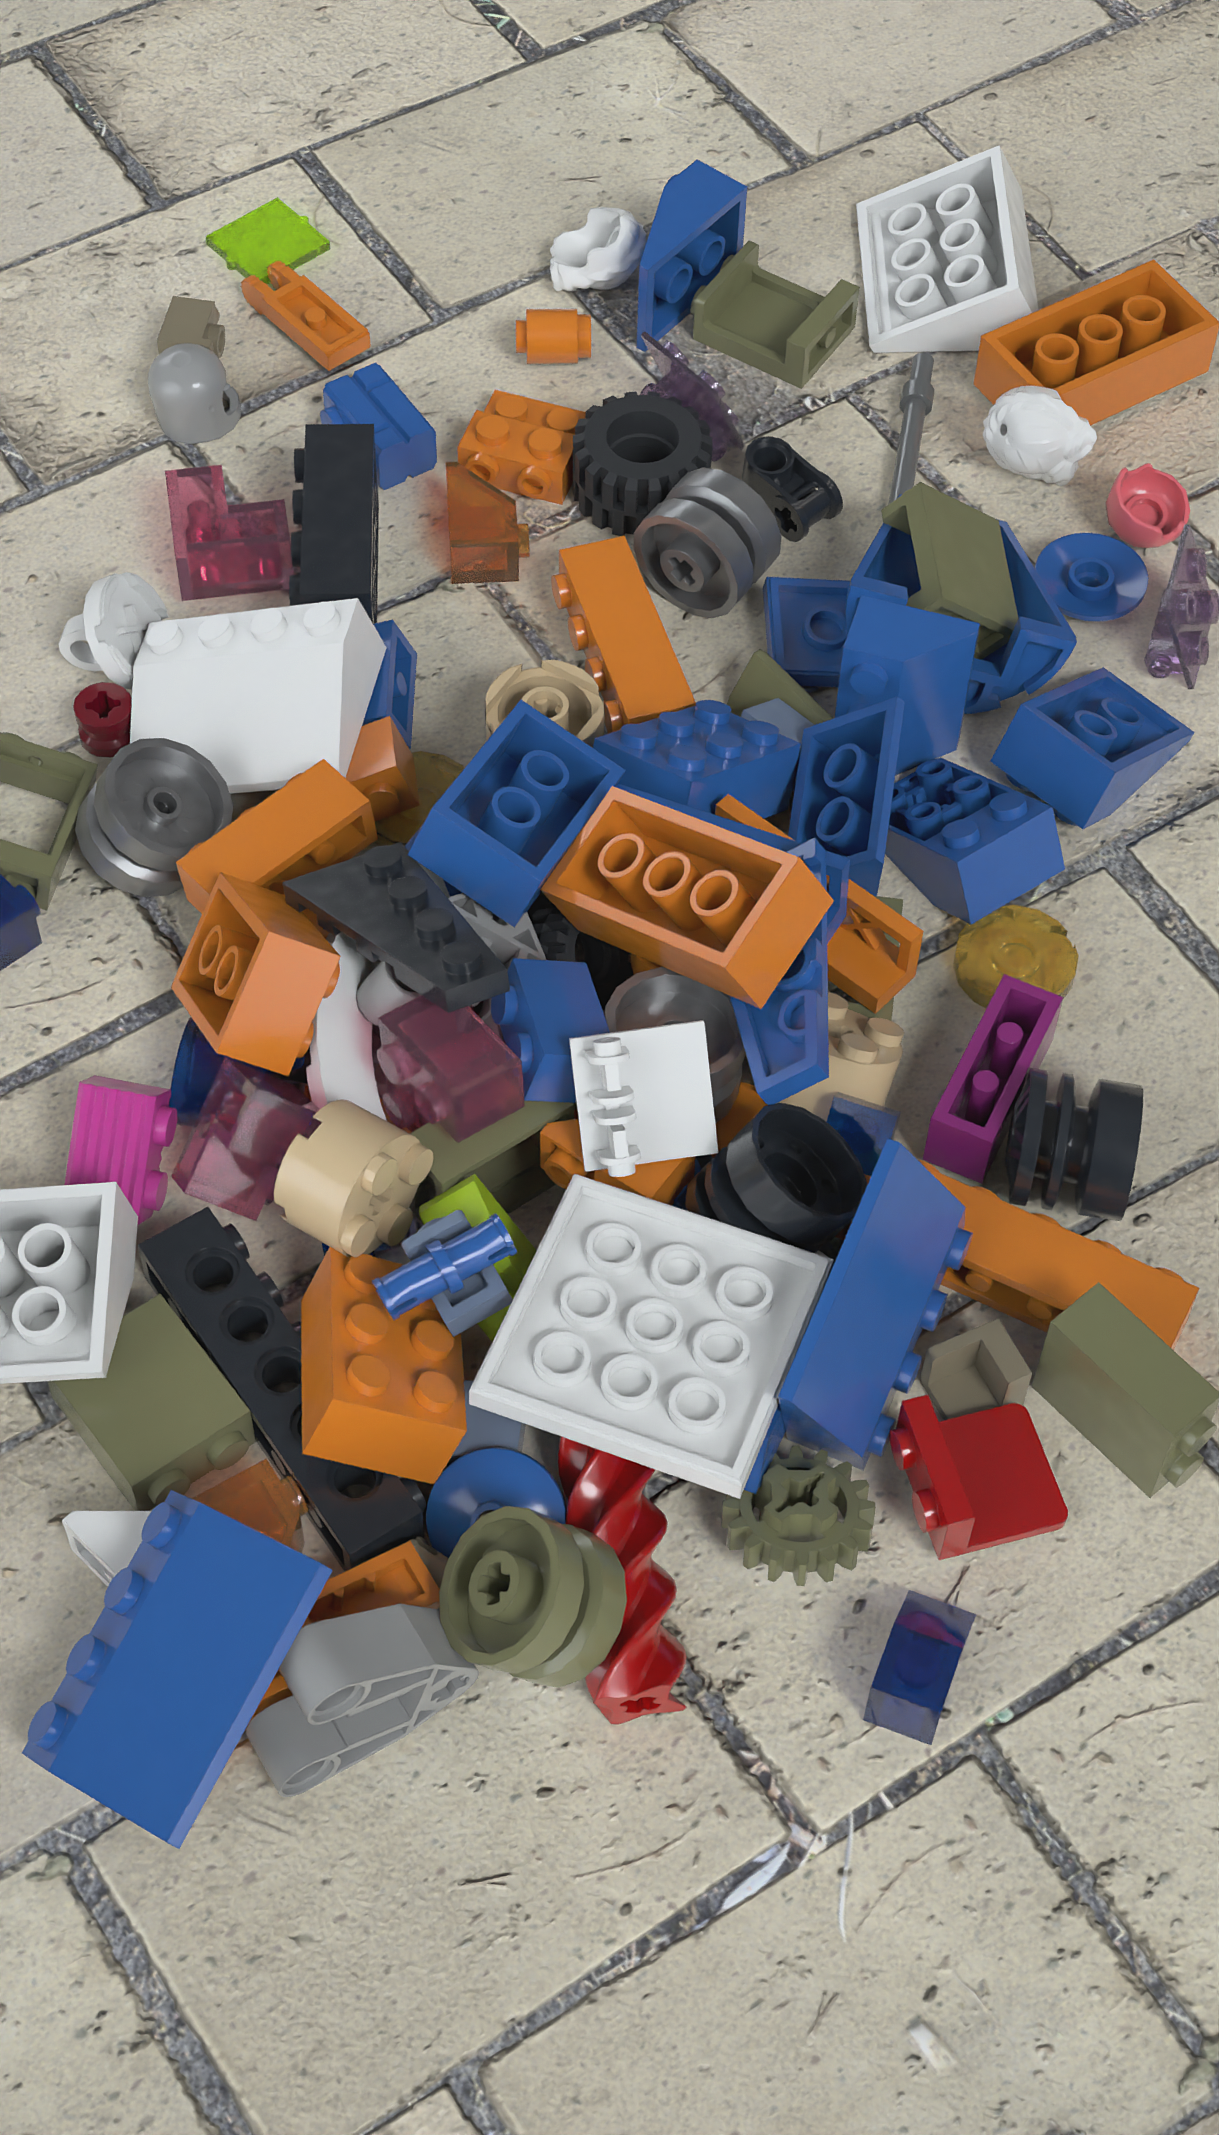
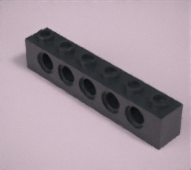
[138,1207,427,1572]

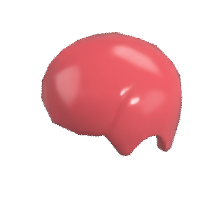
[1105,463,1190,548]

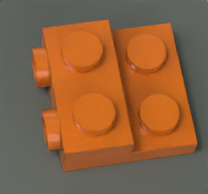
[457,390,586,505]

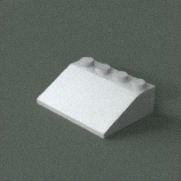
[856,145,1039,353]
[130,598,387,794]
[0,1182,138,1384]

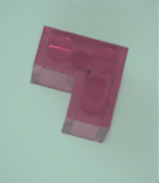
[165,465,294,601]
[377,995,525,1143]
[171,1057,322,1221]

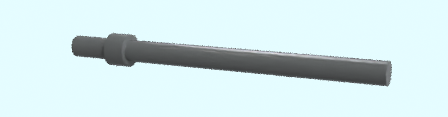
[888,353,935,505]

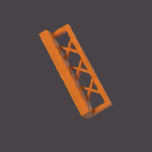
[715,794,924,1014]

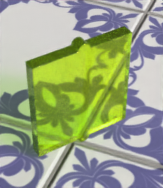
[205,197,330,284]

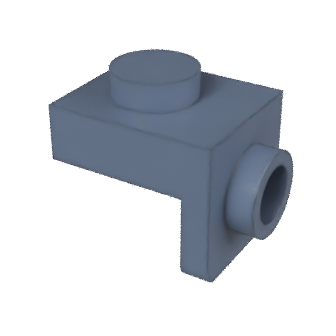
[401,1210,513,1337]

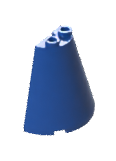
[845,494,1077,714]

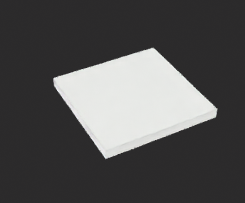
[469,1174,834,1499]

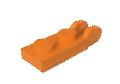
[240,260,371,371]

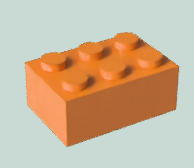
[171,872,341,1076]
[301,1247,467,1484]

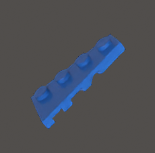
[730,838,829,1105]

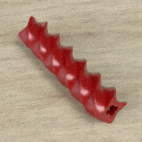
[558,1436,687,1725]

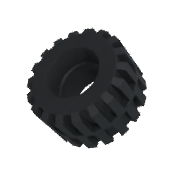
[572,391,713,536]

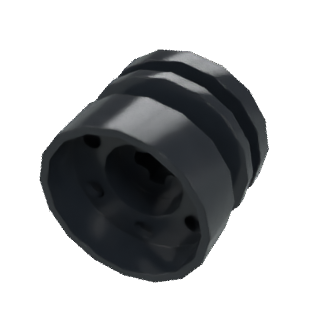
[1005,1068,1143,1221]
[685,1103,867,1254]

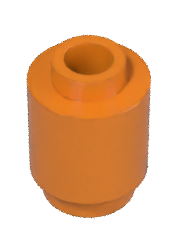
[516,309,591,364]

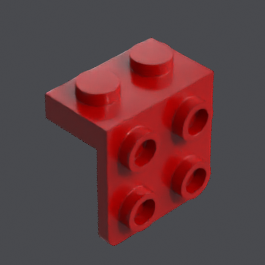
[889,1395,1068,1561]

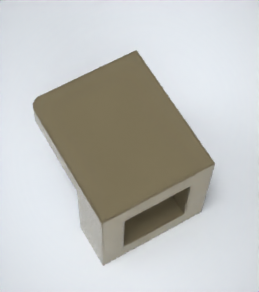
[920,1318,1032,1420]

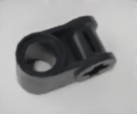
[742,436,843,542]

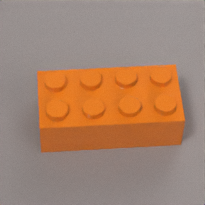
[973,259,1219,426]
[540,786,834,1009]

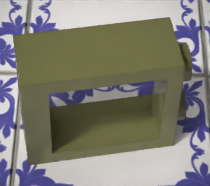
[0,732,98,911]
[409,1073,577,1225]

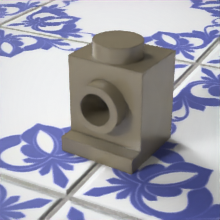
[157,296,225,358]

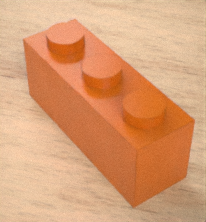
[176,759,378,914]

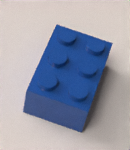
[408,700,626,928]
[593,700,801,818]

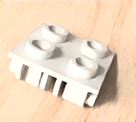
[569,1020,718,1177]

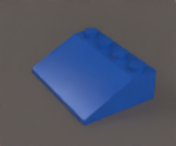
[778,1138,973,1471]
[22,1490,333,1849]

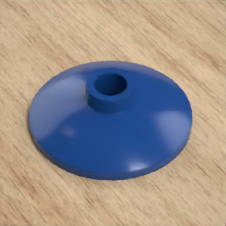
[1035,533,1149,621]
[426,1447,566,1558]

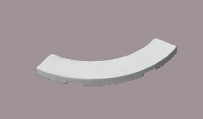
[306,863,450,1126]

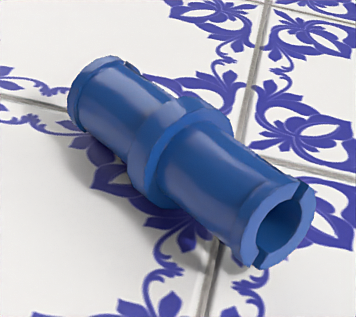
[372,1213,517,1321]

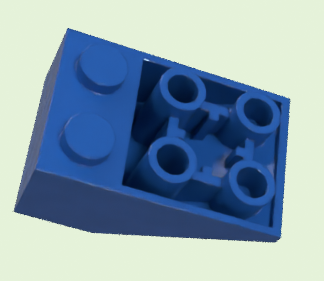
[885,757,1065,924]

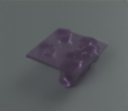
[640,331,745,462]
[1144,524,1219,689]

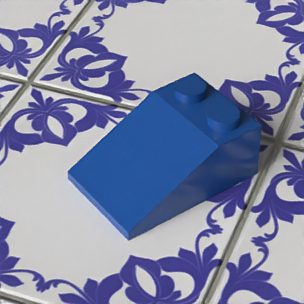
[637,159,747,352]
[990,667,1195,829]

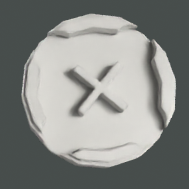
[59,572,169,690]

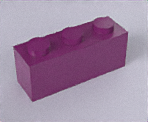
[922,974,1064,1184]

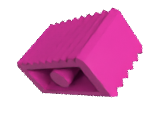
[64,1075,177,1226]

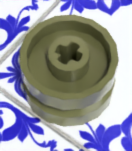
[439,1506,627,1688]

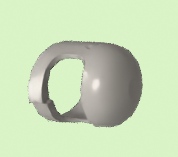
[148,343,241,444]

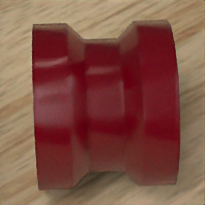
[73,682,132,758]

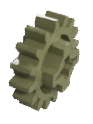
[721,1446,876,1586]

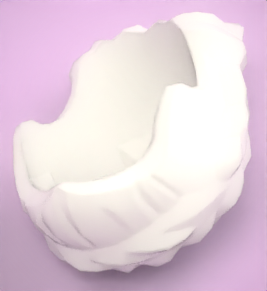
[550,207,647,291]
[983,386,1097,486]

